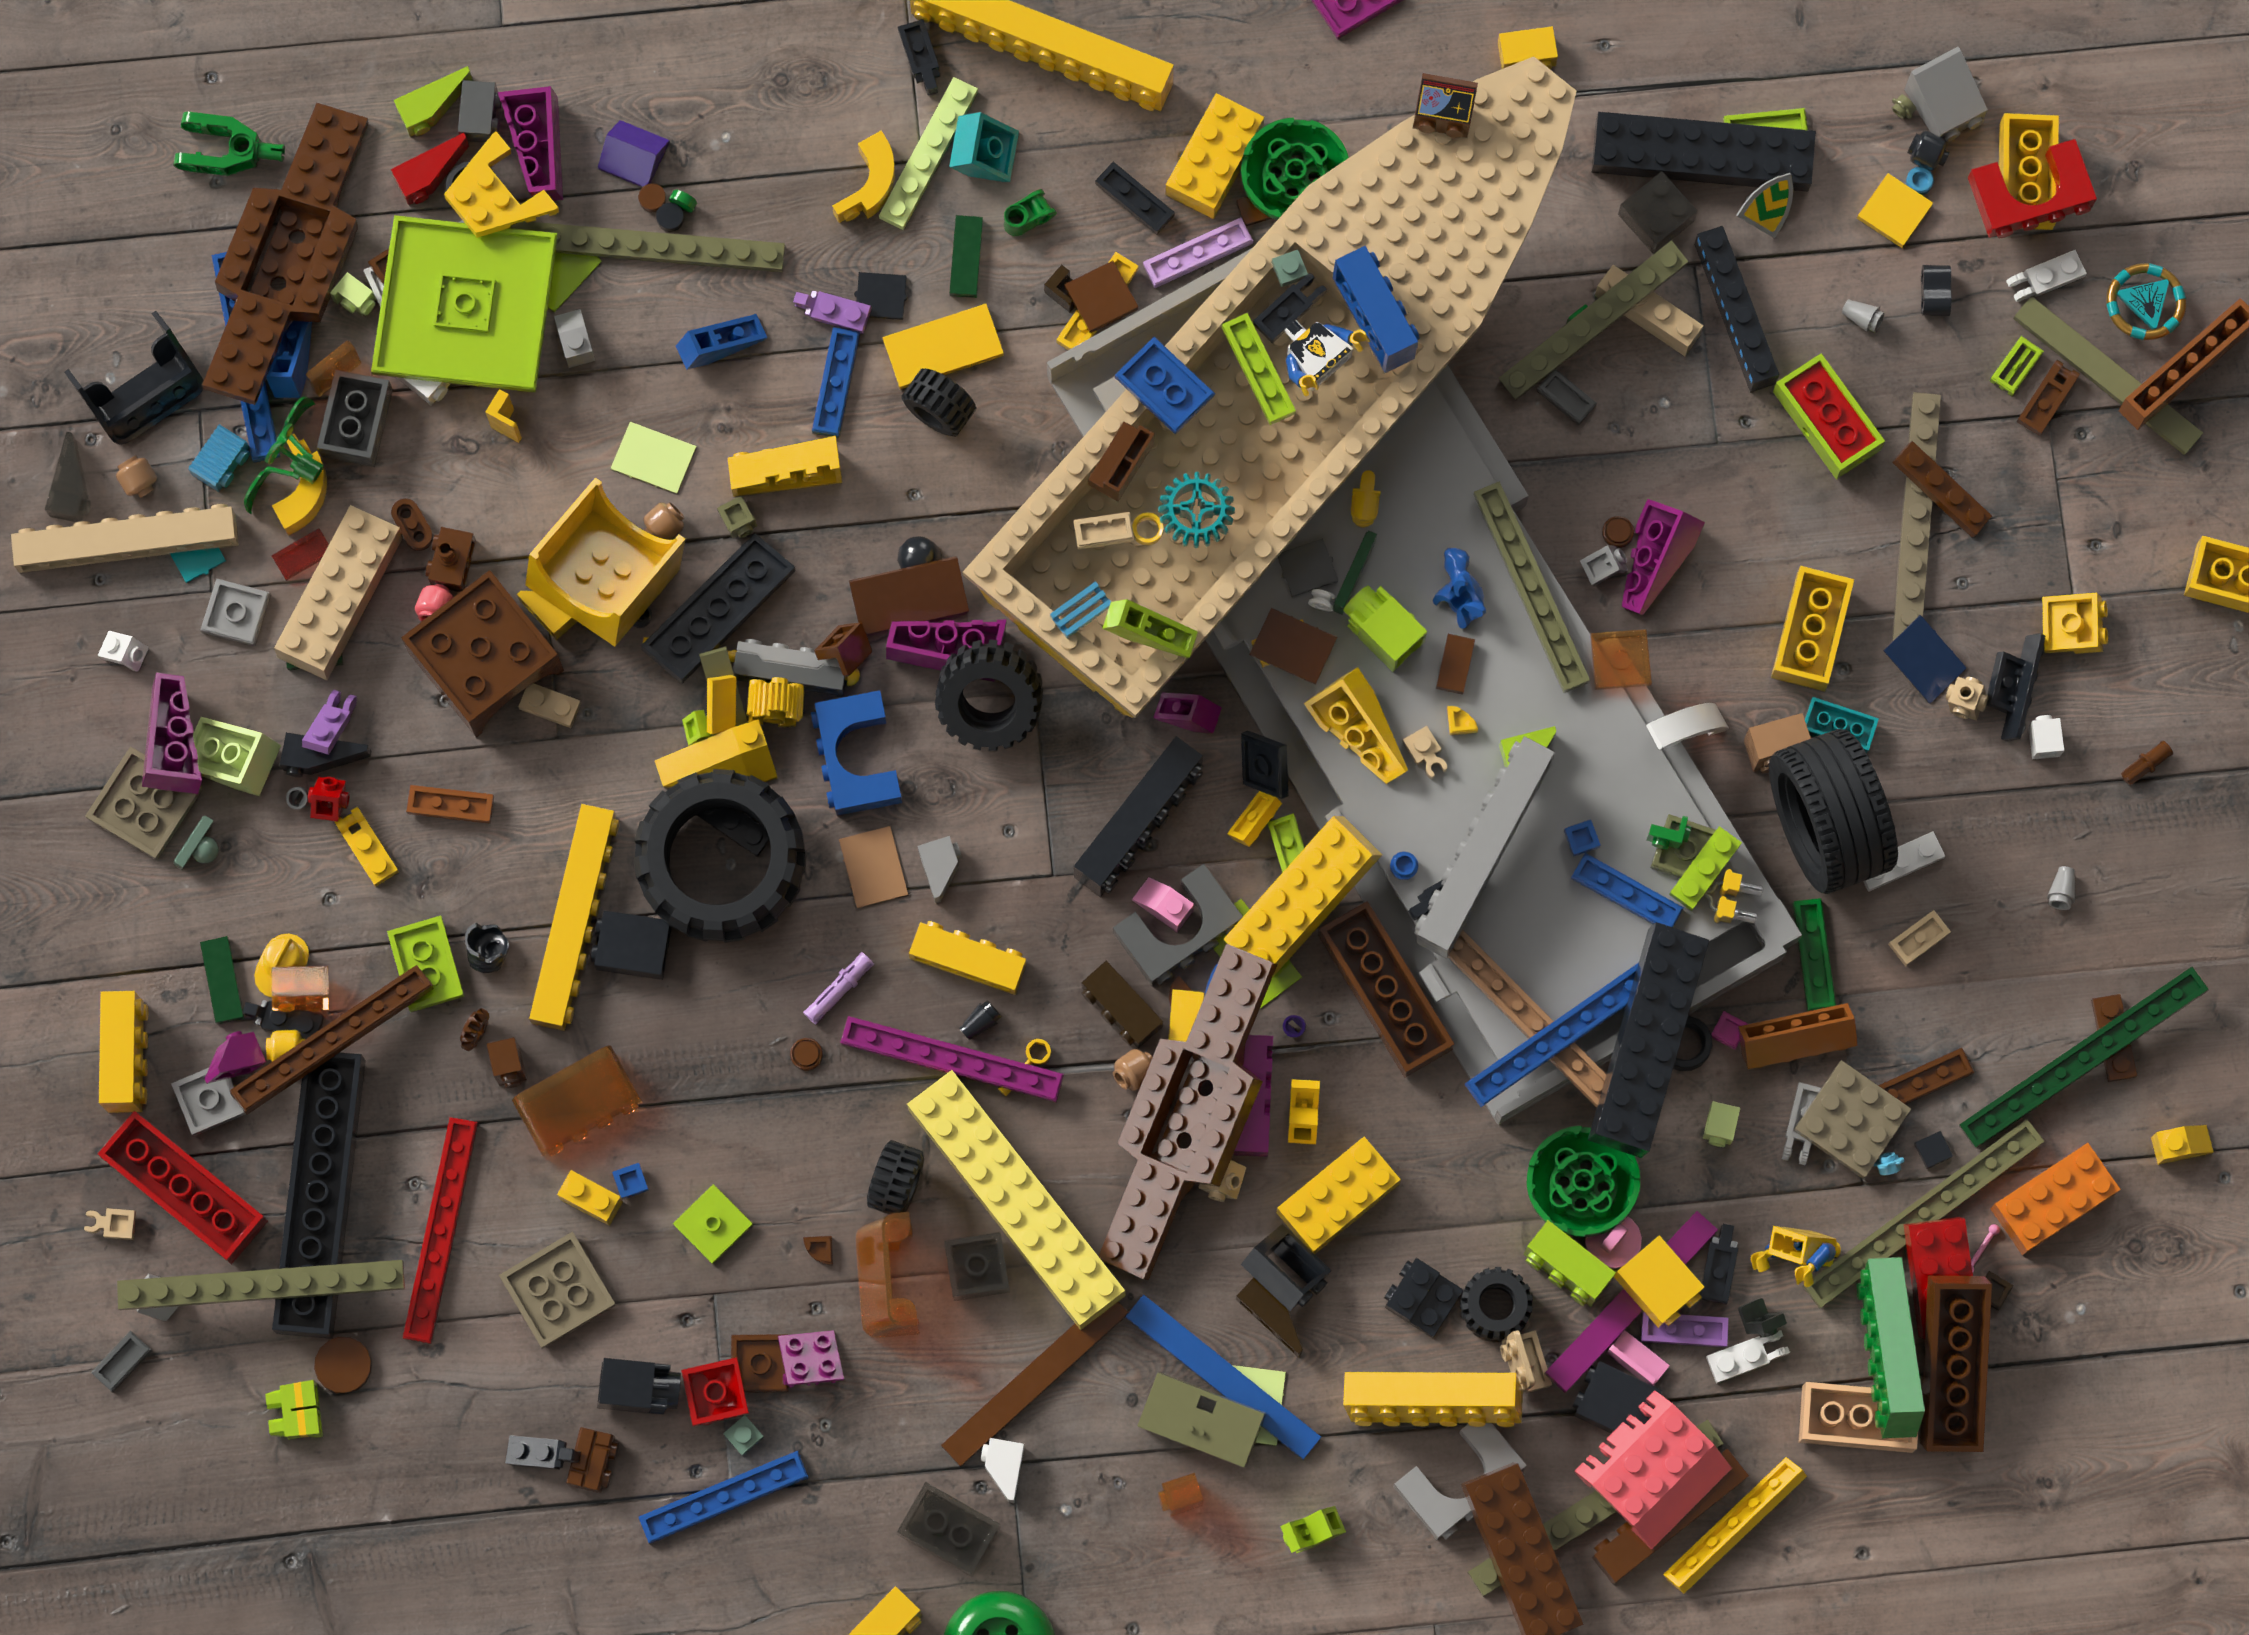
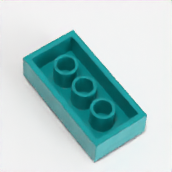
[1805,697,1879,754]

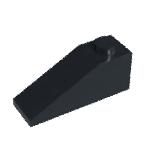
[280,732,372,777]

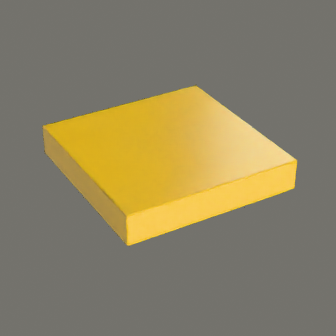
[1857,173,1933,248]

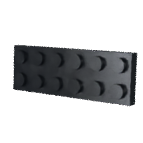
[641,533,796,684]

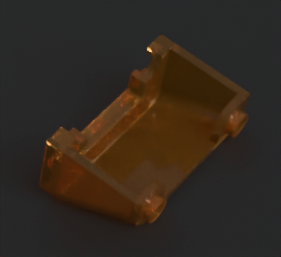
[856,1212,920,1338]

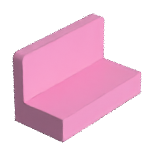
[1606,1330,1670,1386]

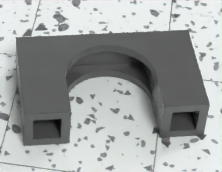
[1113,864,1243,986]

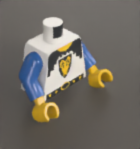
[1284,320,1370,396]

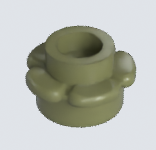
[1892,94,1917,119]

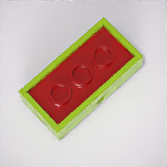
[1773,353,1885,480]

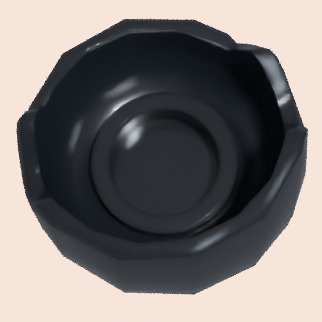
[897,536,942,569]

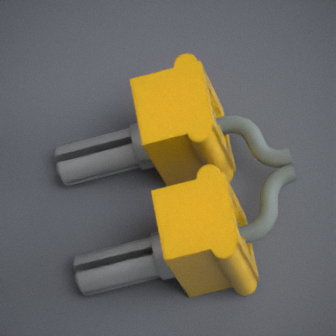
[1705,869,1763,923]

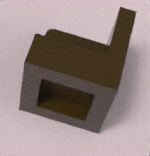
[1044,264,1075,313]

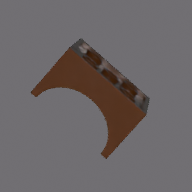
[401,570,564,738]

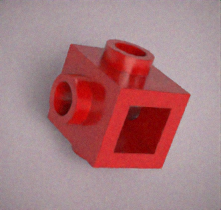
[308,777,350,822]

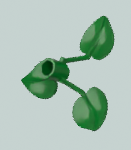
[244,396,324,515]

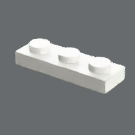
[1863,831,1945,892]

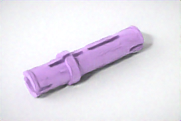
[803,952,874,1025]

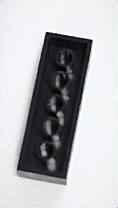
[1074,736,1204,898]

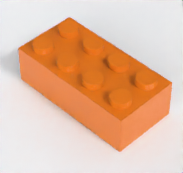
[1990,1143,2121,1256]

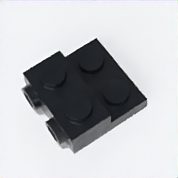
[1384,1257,1464,1338]

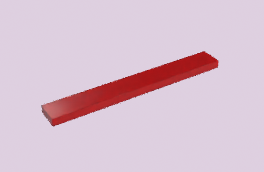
[403,1117,478,1344]

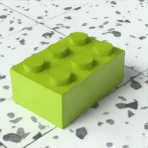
[1523,1220,1616,1307]

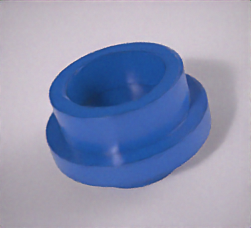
[1390,852,1418,880]

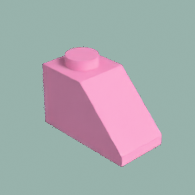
[1132,877,1194,932]

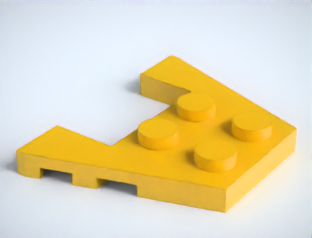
[444,132,559,238]

